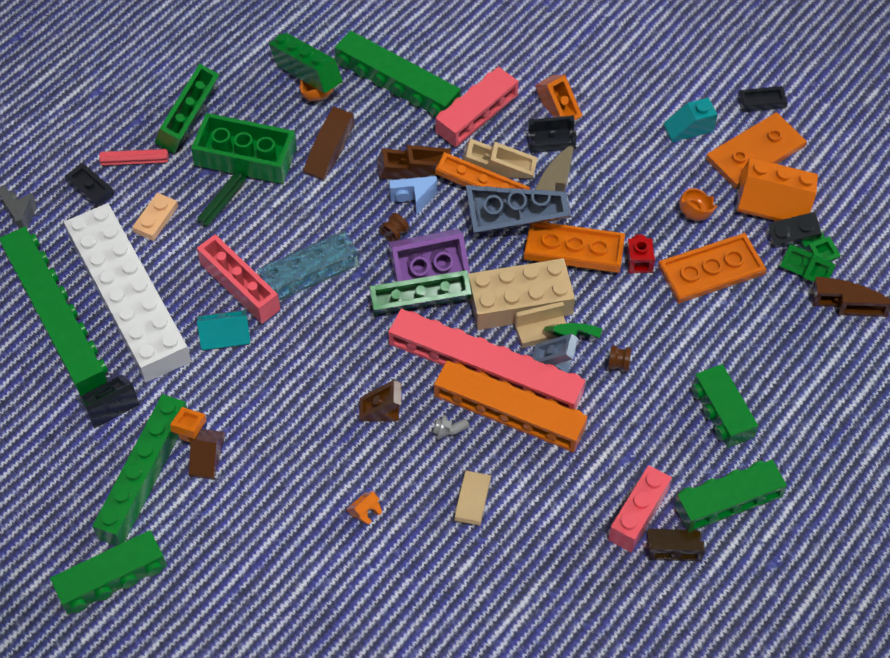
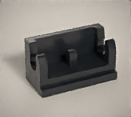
[527,115,577,153]

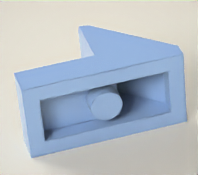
[389,176,437,214]

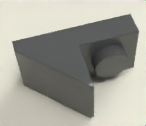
[0,185,37,230]

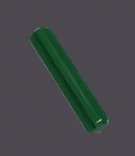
[197,172,246,227]

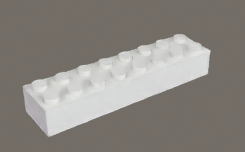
[64,203,191,383]

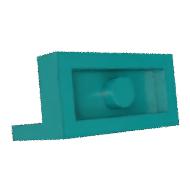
[197,310,251,350]

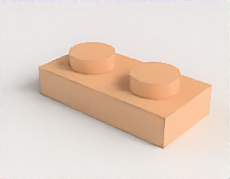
[132,193,179,241]

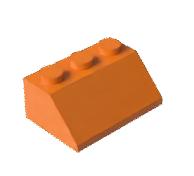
[737,157,818,221]

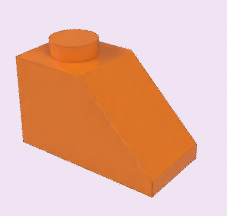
[535,75,582,120]

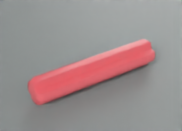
[99,149,169,165]

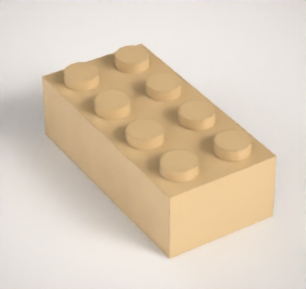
[468,258,575,330]

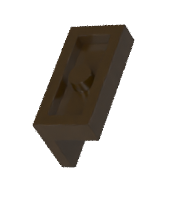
[647,529,705,562]

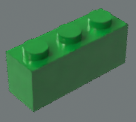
[691,364,759,448]

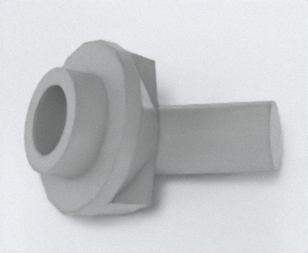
[432,415,469,440]

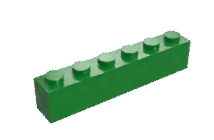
[335,30,461,117]
[92,394,187,546]

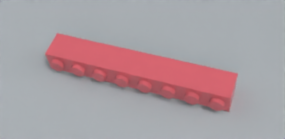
[388,309,586,409]

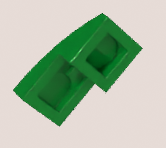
[799,229,841,262]
[779,243,836,282]
[543,323,602,338]

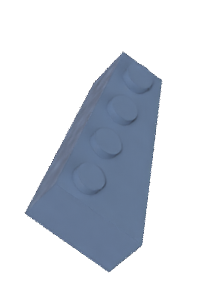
[466,185,572,234]

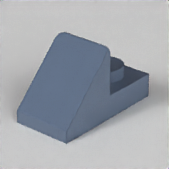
[532,333,578,373]

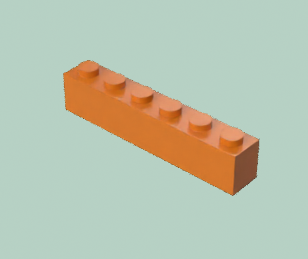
[434,360,588,453]

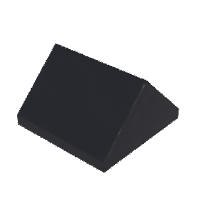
[76,375,140,429]

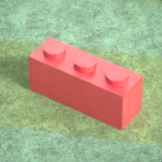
[608,465,672,553]

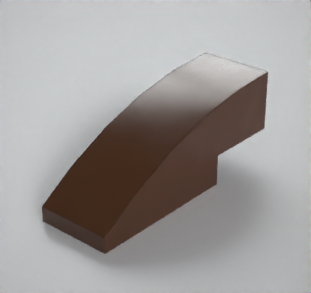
[303,106,355,181]
[377,145,452,179]
[811,277,890,317]

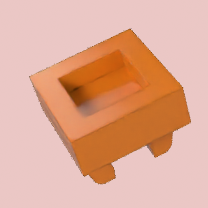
[170,407,206,442]
[346,491,382,524]

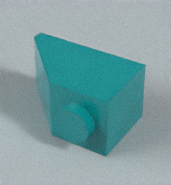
[663,97,718,143]

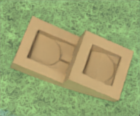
[454,471,491,526]

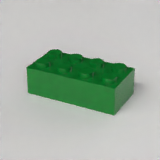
[191,113,297,184]

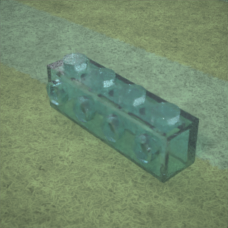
[258,231,359,301]

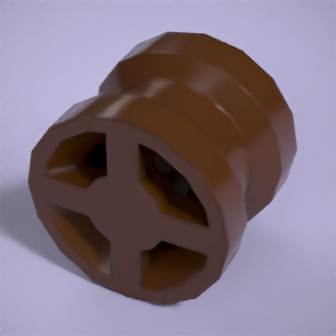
[379,213,409,242]
[608,345,632,372]

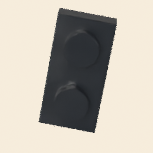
[65,163,114,208]
[768,211,822,248]

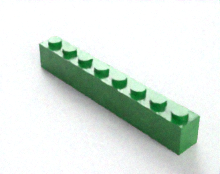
[0,226,109,396]

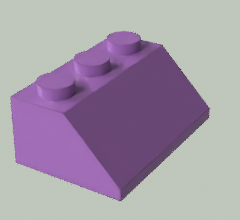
[388,229,470,282]

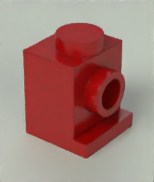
[626,234,655,273]

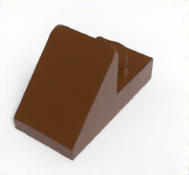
[359,380,402,422]

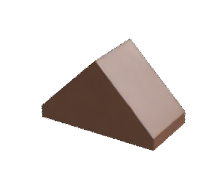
[188,429,226,480]

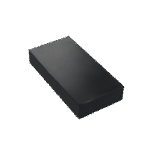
[737,86,788,113]

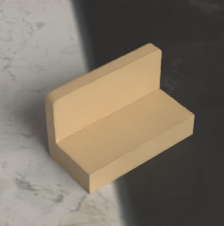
[515,302,566,348]

